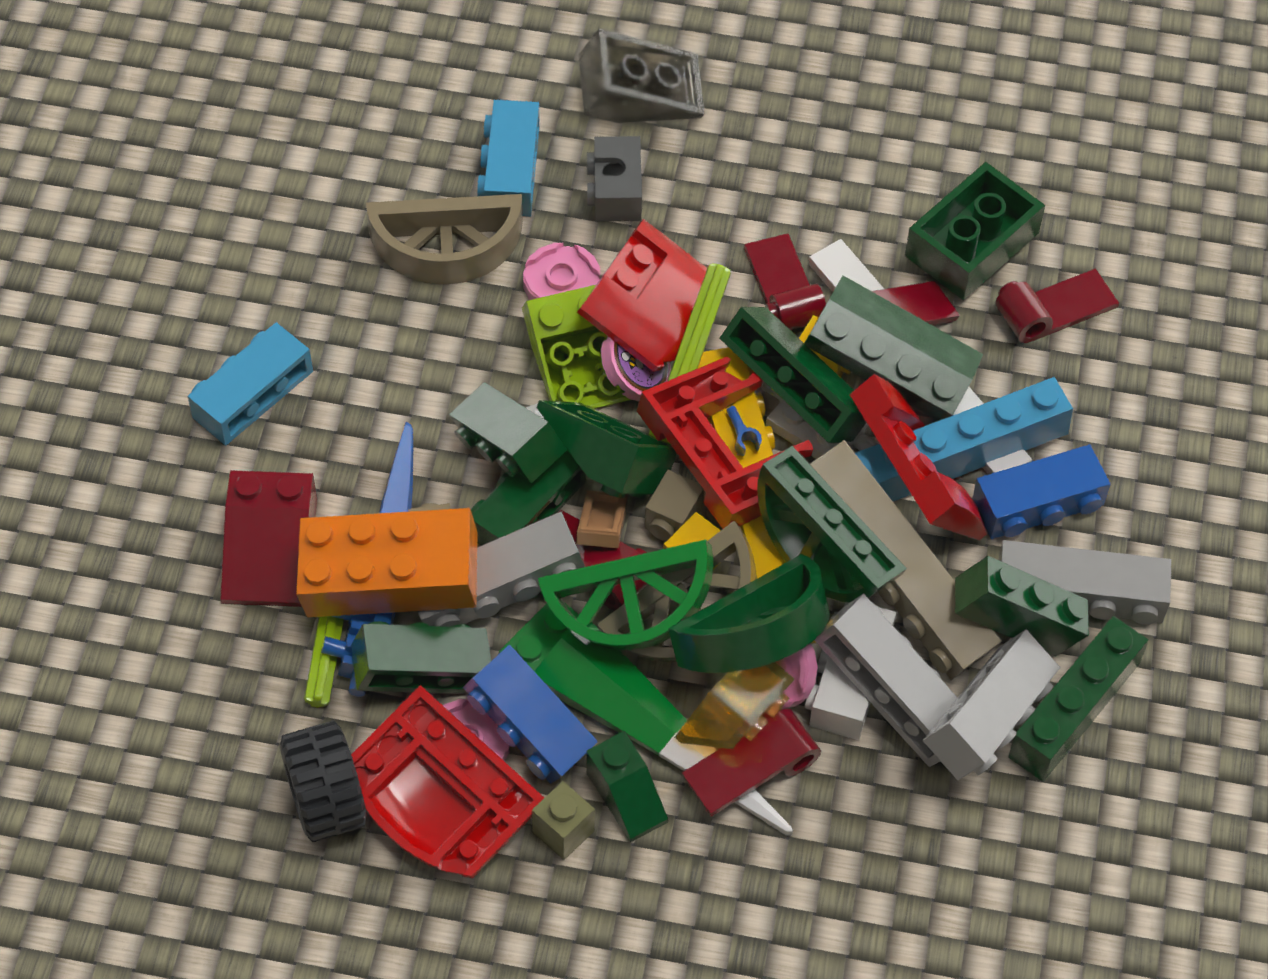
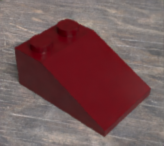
[221,470,317,607]

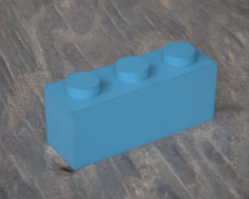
[477,100,540,217]
[187,322,313,446]

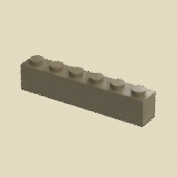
[810,440,1001,680]

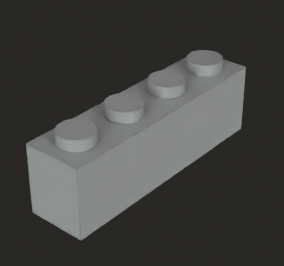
[418,512,585,627]
[998,540,1171,624]
[815,594,958,767]
[923,629,1060,780]

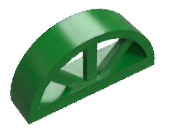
[538,539,713,650]

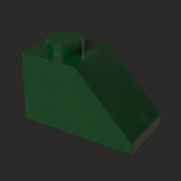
[586,731,668,843]

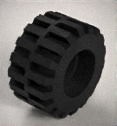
[280,720,367,842]

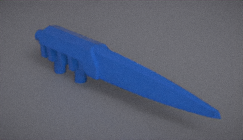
[321,422,413,697]

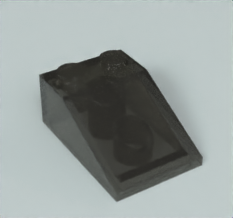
[578,29,705,123]

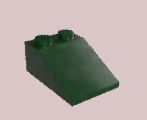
[536,400,677,498]

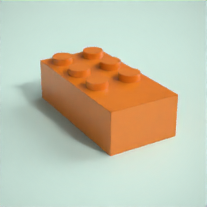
[297,508,478,618]

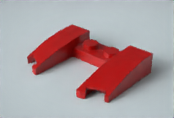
[637,356,813,529]
[850,374,987,540]

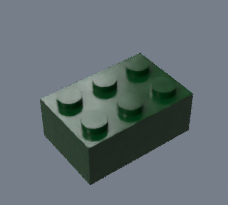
[905,162,1045,301]

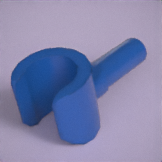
[726,406,762,456]

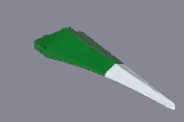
[498,602,793,836]

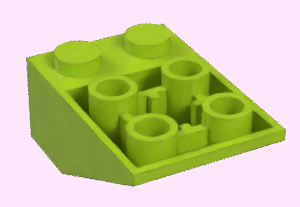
[522,285,631,409]

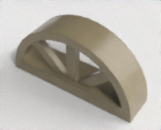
[366,194,523,284]
[598,521,756,662]

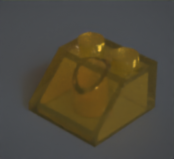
[674,662,795,749]

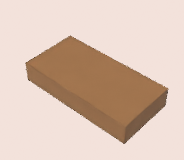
[577,490,628,548]

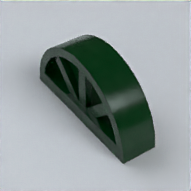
[757,446,907,603]
[668,554,830,673]

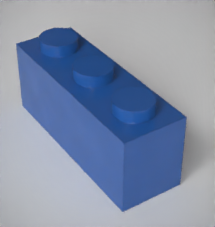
[972,444,1110,540]
[463,644,598,784]

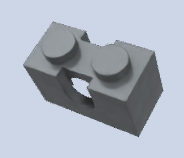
[587,136,642,221]

